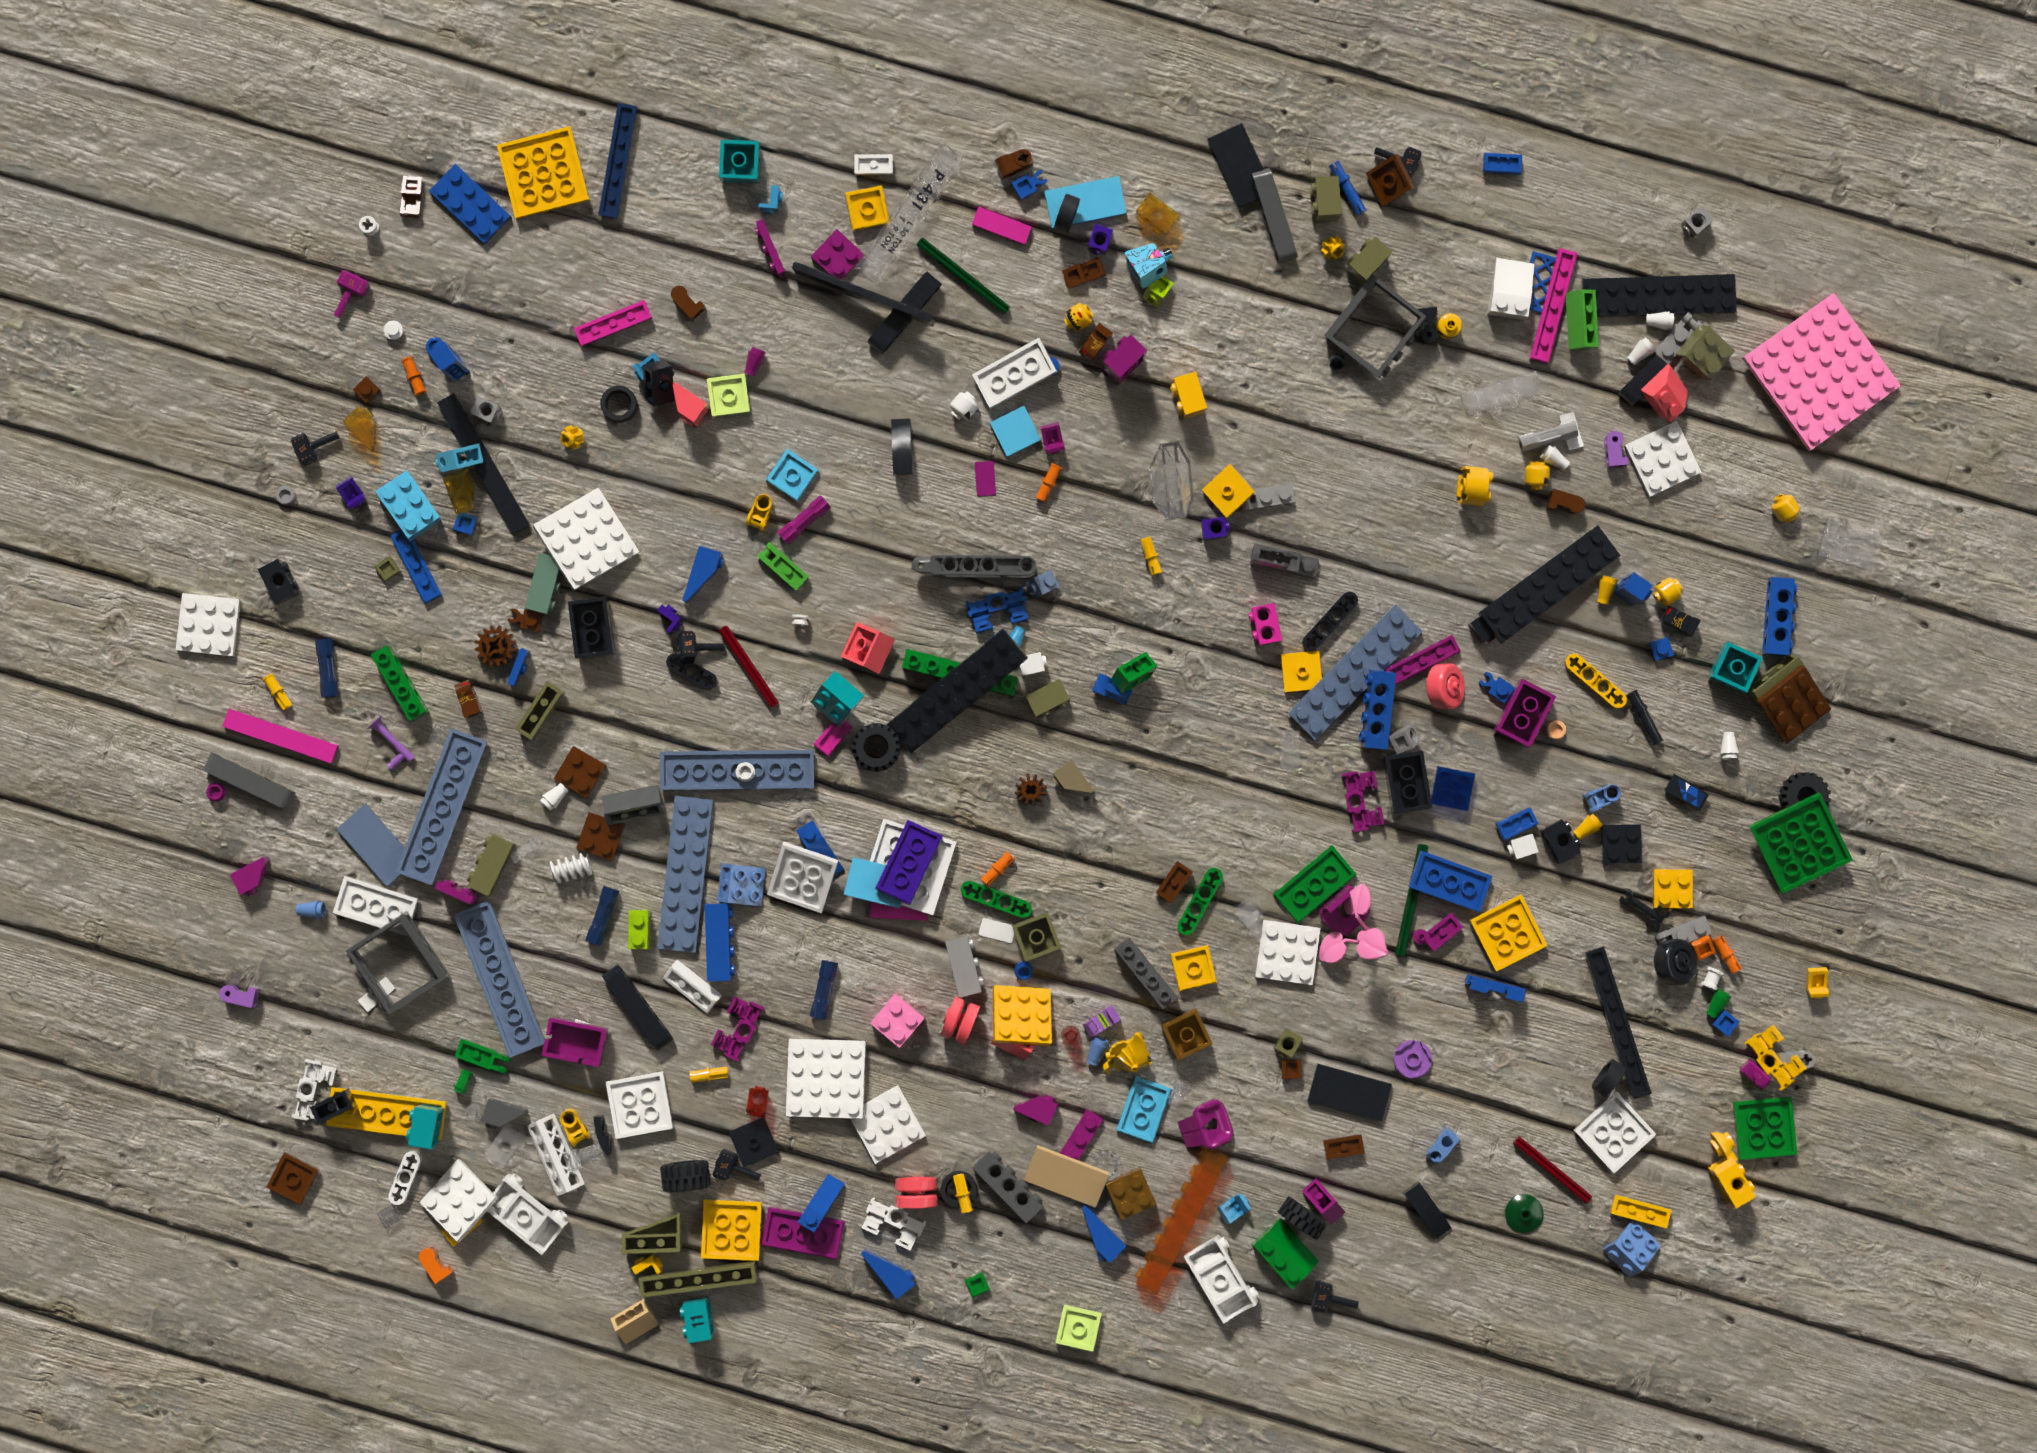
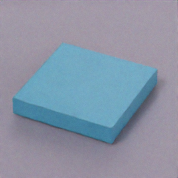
[990,406,1041,457]
[766,449,819,502]

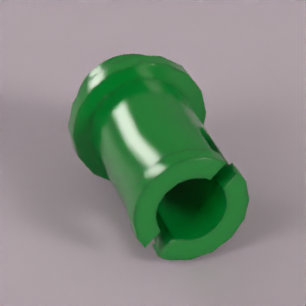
[453,1069,474,1094]

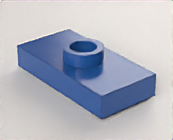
[1482,153,1522,175]
[507,648,530,687]
[1495,807,1539,841]

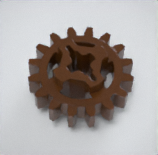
[474,625,517,667]

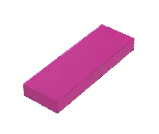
[972,207,1032,245]
[870,902,928,921]

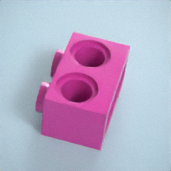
[1248,603,1282,646]

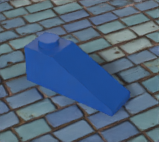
[682,546,725,603]
[796,820,844,875]
[798,1174,845,1234]
[1082,1204,1126,1263]
[861,1249,916,1299]

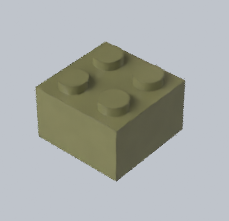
[1309,176,1342,223]
[1346,236,1392,286]
[1675,325,1735,380]
[1012,912,1061,962]

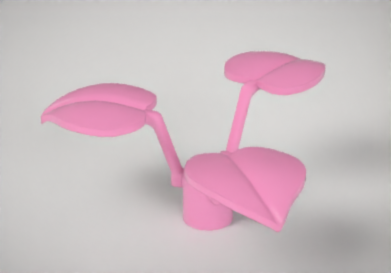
[1319,884,1388,963]

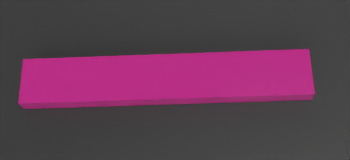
[1529,248,1578,364]
[222,709,339,763]

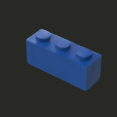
[1614,572,1653,605]

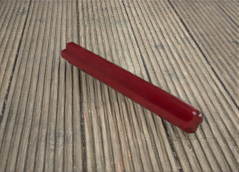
[719,625,779,708]
[1513,1136,1592,1204]

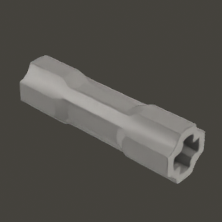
[1518,420,1579,453]

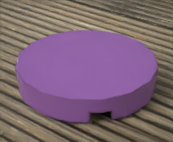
[1393,1040,1432,1078]

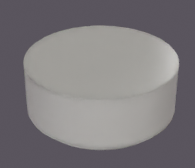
[276,486,296,505]

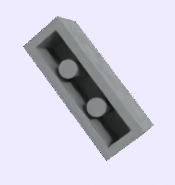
[945,936,984,998]

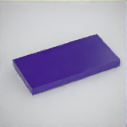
[875,820,943,905]

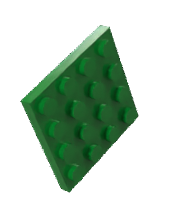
[1749,792,1853,894]

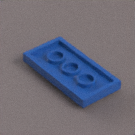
[429,164,511,244]
[1408,851,1493,912]

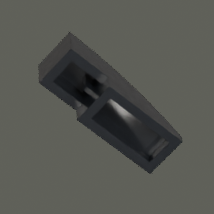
[891,418,913,476]
[1403,1181,1452,1239]

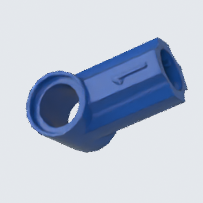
[1091,673,1132,705]

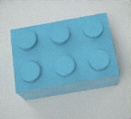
[375,470,442,542]

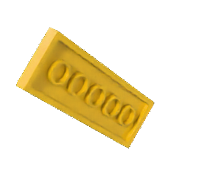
[326,1087,447,1140]

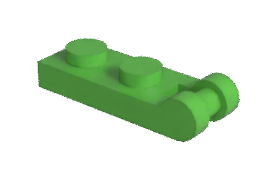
[757,542,809,591]

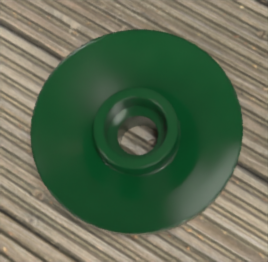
[1505,1194,1544,1233]

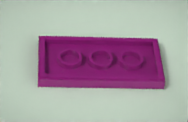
[761,1207,844,1259]

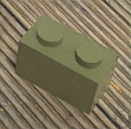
[1025,679,1070,718]

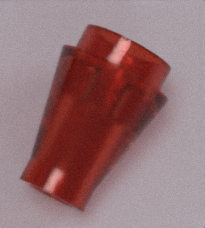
[1061,1025,1080,1045]

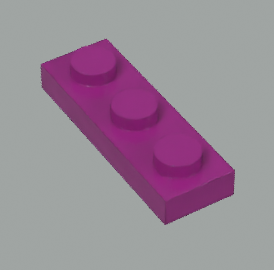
[754,219,786,277]
[1060,1109,1103,1160]

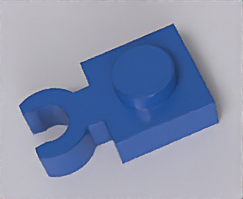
[1012,170,1048,201]
[1478,672,1515,703]

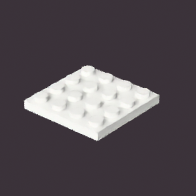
[532,488,639,591]
[870,819,957,915]
[786,1039,866,1119]

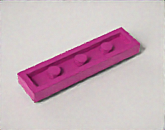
[574,300,653,347]

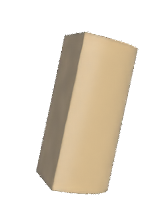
[610,1299,659,1344]

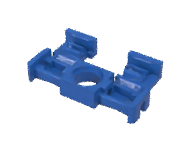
[966,587,1028,634]
[1465,974,1526,1002]

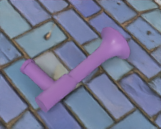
[367,715,415,771]

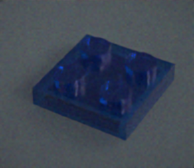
[1431,766,1475,811]

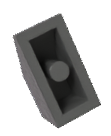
[481,1098,528,1129]

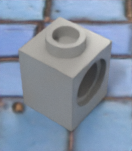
[1681,206,1714,238]
[470,396,502,425]
[1389,724,1421,754]

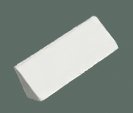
[663,960,722,1014]

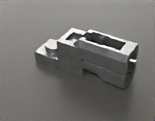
[1250,543,1319,578]

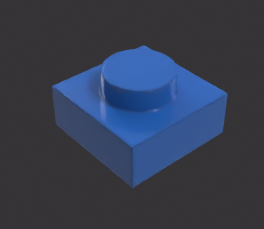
[453,511,478,536]
[1649,637,1674,661]
[1712,1010,1740,1037]

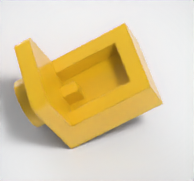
[1806,967,1830,999]
[632,1254,663,1274]

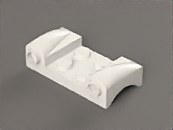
[487,1174,568,1255]
[1184,1235,1259,1324]

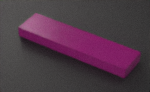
[1384,635,1461,685]

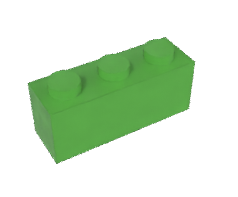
[1565,289,1599,350]

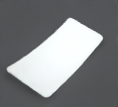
[1559,412,1584,450]
[358,977,395,1012]

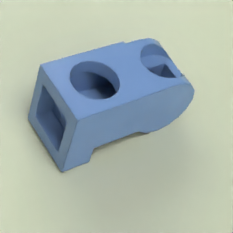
[1425,1126,1460,1165]

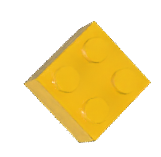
[1170,371,1207,420]

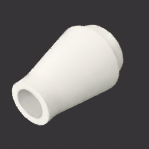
[1646,311,1674,330]
[1627,338,1655,366]
[1540,445,1570,471]
[1720,732,1739,761]
[540,783,568,811]

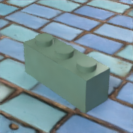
[525,553,563,615]

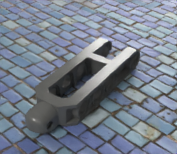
[912,555,1036,578]

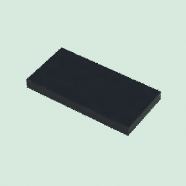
[1207,123,1264,208]
[1307,1063,1392,1121]

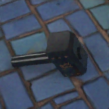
[1373,147,1422,179]
[291,431,340,466]
[677,631,725,663]
[713,1148,761,1181]
[1310,1280,1359,1313]

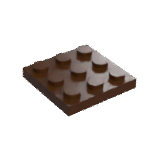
[1756,665,1831,744]

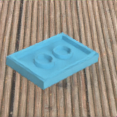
[844,857,902,908]
[1116,1076,1172,1143]

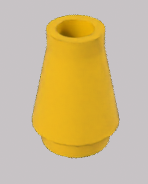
[1597,575,1618,605]
[1573,813,1603,840]

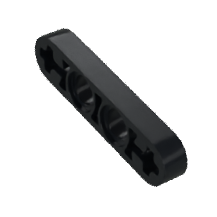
[1302,592,1358,651]

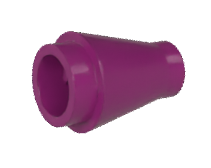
[744,346,766,376]

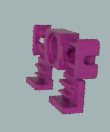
[1341,771,1385,832]
[710,996,765,1061]

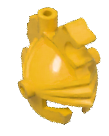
[1103,1032,1152,1075]

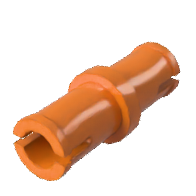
[401,356,427,396]
[1035,463,1063,502]
[980,851,1015,887]
[1712,935,1742,974]

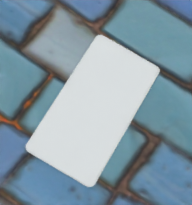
[979,918,1014,943]

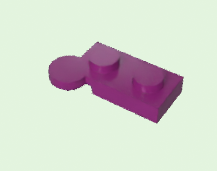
[1413,912,1463,952]

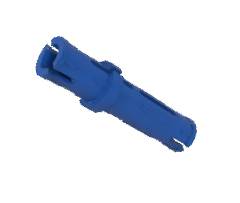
[1328,160,1367,216]

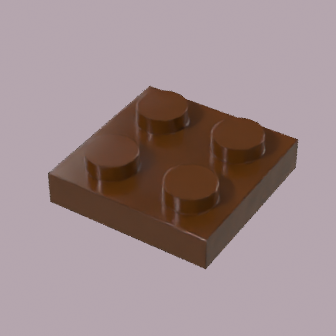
[1366,154,1415,207]
[554,746,607,798]
[576,812,626,861]
[266,1152,320,1205]

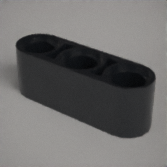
[1618,354,1667,407]

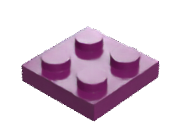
[811,229,865,280]
[435,879,479,904]

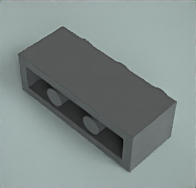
[602,785,664,825]

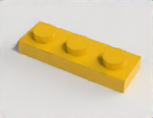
[1610,1194,1672,1228]

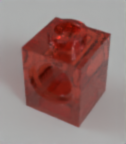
[746,1086,769,1118]

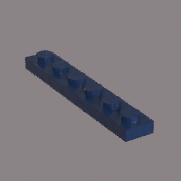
[598,103,638,219]

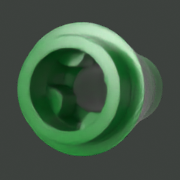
[1706,989,1732,1019]

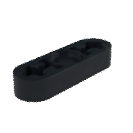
[666,653,718,690]

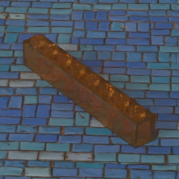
[1135,1147,1229,1294]

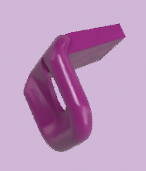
[1319,886,1370,936]
[1178,1099,1233,1149]

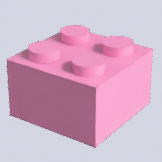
[870,993,925,1048]

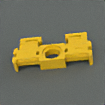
[1745,1025,1807,1090]

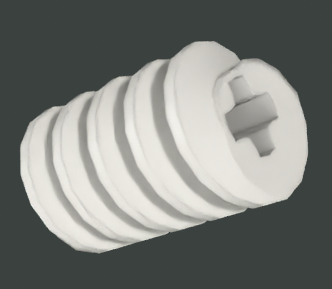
[549,853,592,884]

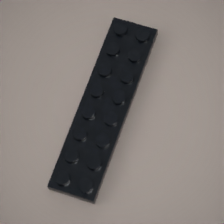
[1581,274,1737,317]
[1478,525,1621,644]
[886,629,1028,753]

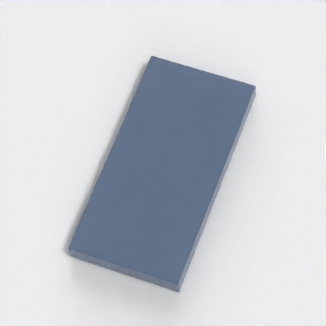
[337,804,405,887]

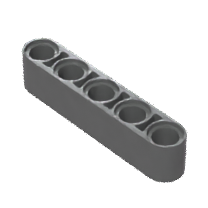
[1251,168,1298,264]
[203,753,296,810]

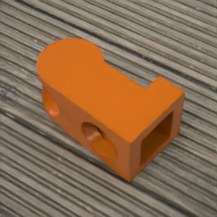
[419,1247,454,1284]

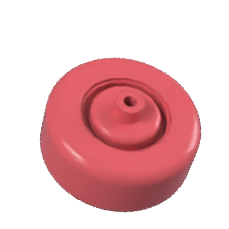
[1426,663,1465,710]

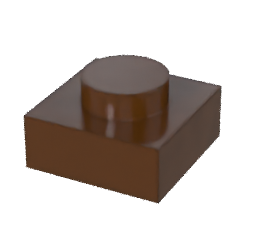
[353,376,381,404]
[1281,1059,1302,1079]

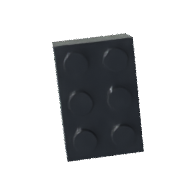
[568,596,616,660]
[1383,751,1432,814]

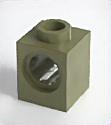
[1274,1027,1303,1059]

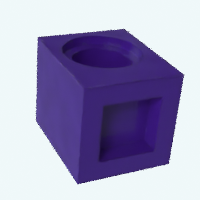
[1088,224,1113,256]
[1201,517,1230,541]

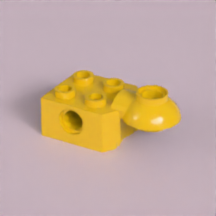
[1708,1132,1756,1208]

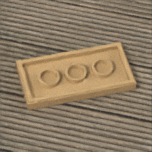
[1024,1145,1110,1208]

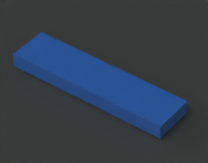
[390,530,443,604]

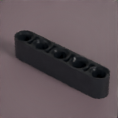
[867,271,942,354]
[602,964,674,1051]

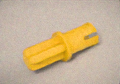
[1141,537,1163,575]
[262,673,292,710]
[690,1067,729,1083]
[953,1174,973,1213]

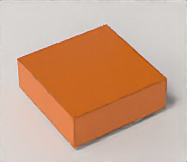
[1691,935,1716,961]

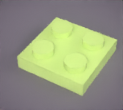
[707,373,750,417]
[1055,1304,1102,1352]

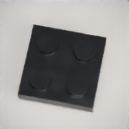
[1601,824,1642,863]

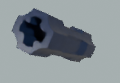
[315,639,338,698]
[585,886,620,946]
[810,960,838,1020]

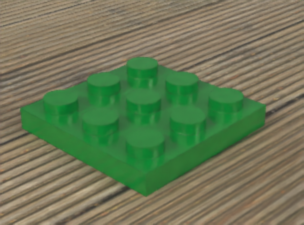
[1733,1096,1798,1160]

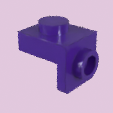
[335,476,366,509]
[657,604,682,634]

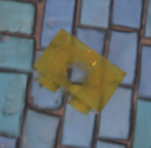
[1136,193,1180,237]

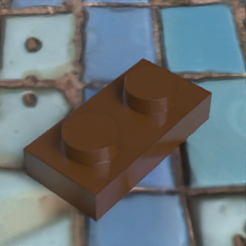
[1155,861,1193,903]
[1323,1134,1365,1160]

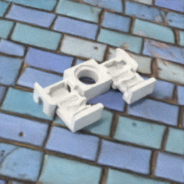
[292,1059,337,1121]
[862,1198,926,1251]

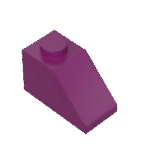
[230,857,270,897]
[1013,1094,1058,1126]
[1302,1178,1346,1225]

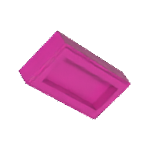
[813,721,853,757]

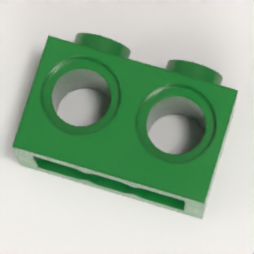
[1111,652,1157,694]

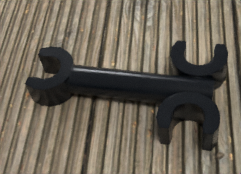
[1619,888,1672,932]

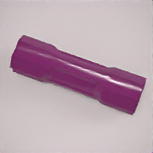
[777,495,831,545]

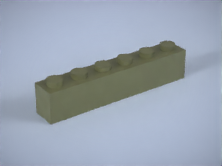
[638,1261,758,1298]

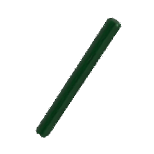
[917,238,1010,315]
[1395,844,1429,957]

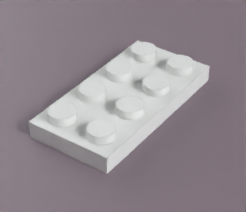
[972,338,1057,409]
[333,876,419,936]

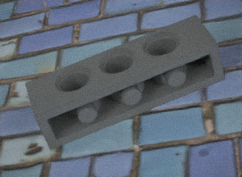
[1114,937,1178,1009]
[972,1150,1043,1223]

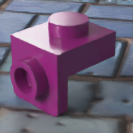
[1040,422,1065,454]

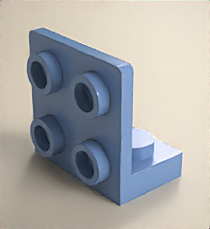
[717,863,766,906]

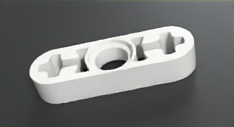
[388,1151,422,1205]

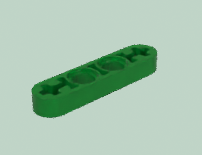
[1177,868,1223,935]
[961,881,1032,918]

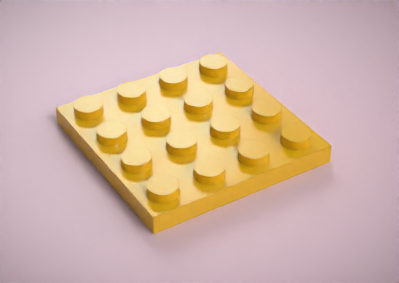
[497,126,590,219]

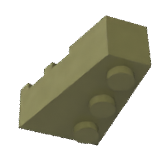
[622,1213,682,1255]

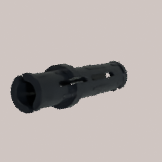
[1626,689,1663,746]

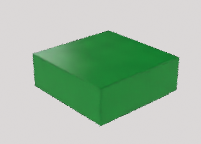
[965,1272,990,1298]

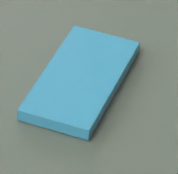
[1044,176,1127,229]

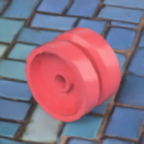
[940,996,980,1045]
[895,1177,938,1209]

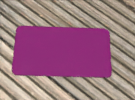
[975,461,996,496]

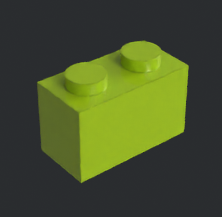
[628,910,651,949]

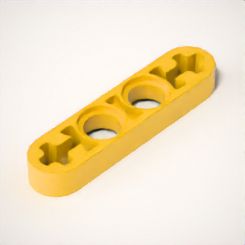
[1564,654,1627,708]

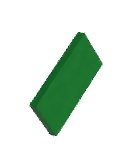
[1273,845,1357,923]

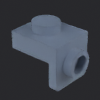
[1025,570,1060,600]

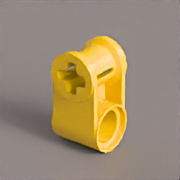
[745,494,774,532]
[560,1108,591,1147]

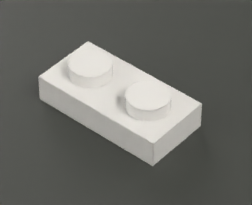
[854,154,893,175]

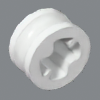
[792,614,809,626]

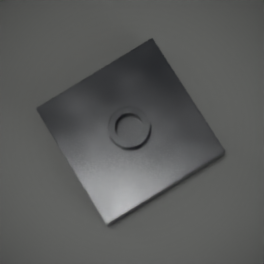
[729,1116,779,1167]

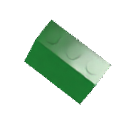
[1252,1217,1319,1289]

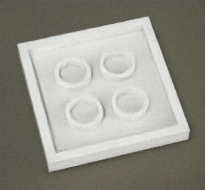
[1624,421,1701,497]
[175,593,241,657]
[767,842,839,913]
[1255,920,1320,985]
[606,1071,673,1139]
[850,1085,926,1164]
[1574,1091,1656,1173]
[420,1159,498,1242]

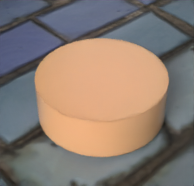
[1546,720,1566,740]

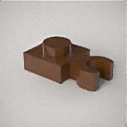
[508,609,544,632]

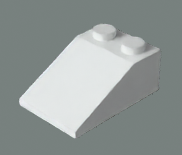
[1487,258,1534,320]

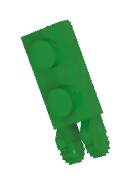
[454,1038,512,1074]

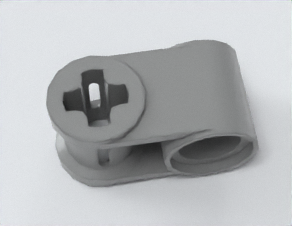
[1776,1050,1815,1069]

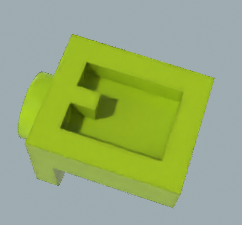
[1143,276,1174,308]

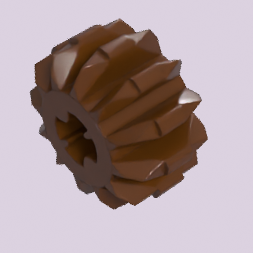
[1015,774,1047,806]

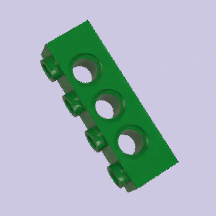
[371,645,429,722]

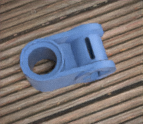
[1582,784,1621,813]

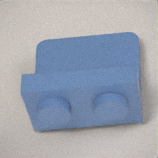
[1603,1220,1660,1277]

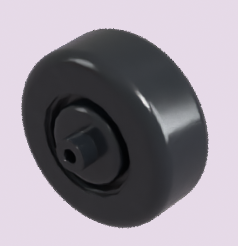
[1654,939,1697,986]

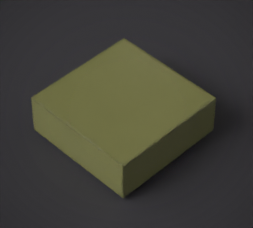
[374,555,402,582]

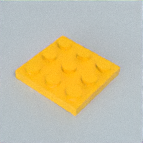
[1469,894,1548,972]
[993,985,1052,1046]
[701,1199,762,1261]

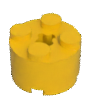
[1457,466,1493,506]

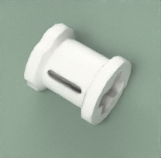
[359,216,379,236]
[1701,966,1724,991]

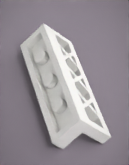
[527,1114,585,1196]

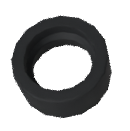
[1054,194,1080,233]
[600,385,638,423]
[1592,1059,1626,1097]
[940,1171,977,1208]

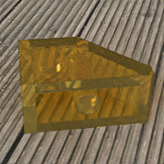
[342,406,376,451]
[443,469,474,514]

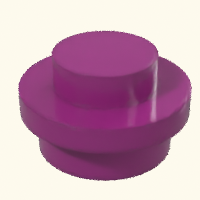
[206,783,226,802]

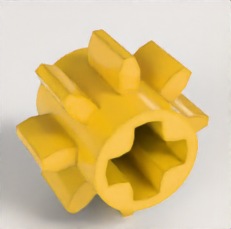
[1321,236,1345,260]
[560,425,584,450]

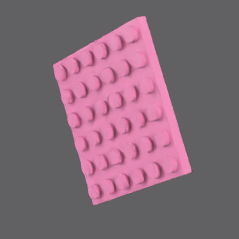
[1742,293,1901,451]

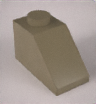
[1052,760,1094,793]

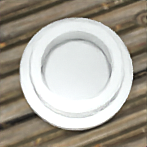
[384,321,403,340]
[736,762,755,782]

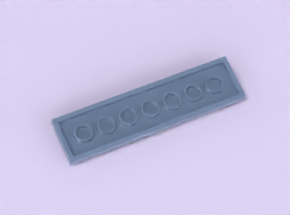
[1287,604,1423,740]
[396,728,487,886]
[660,750,814,790]
[657,796,714,953]
[454,900,545,1058]

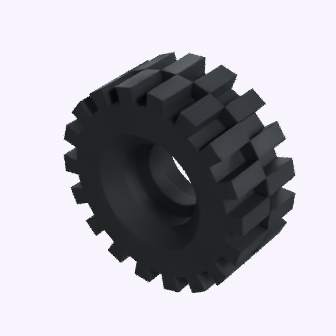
[1779,772,1831,809]
[1277,1196,1328,1240]

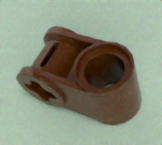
[995,149,1033,179]

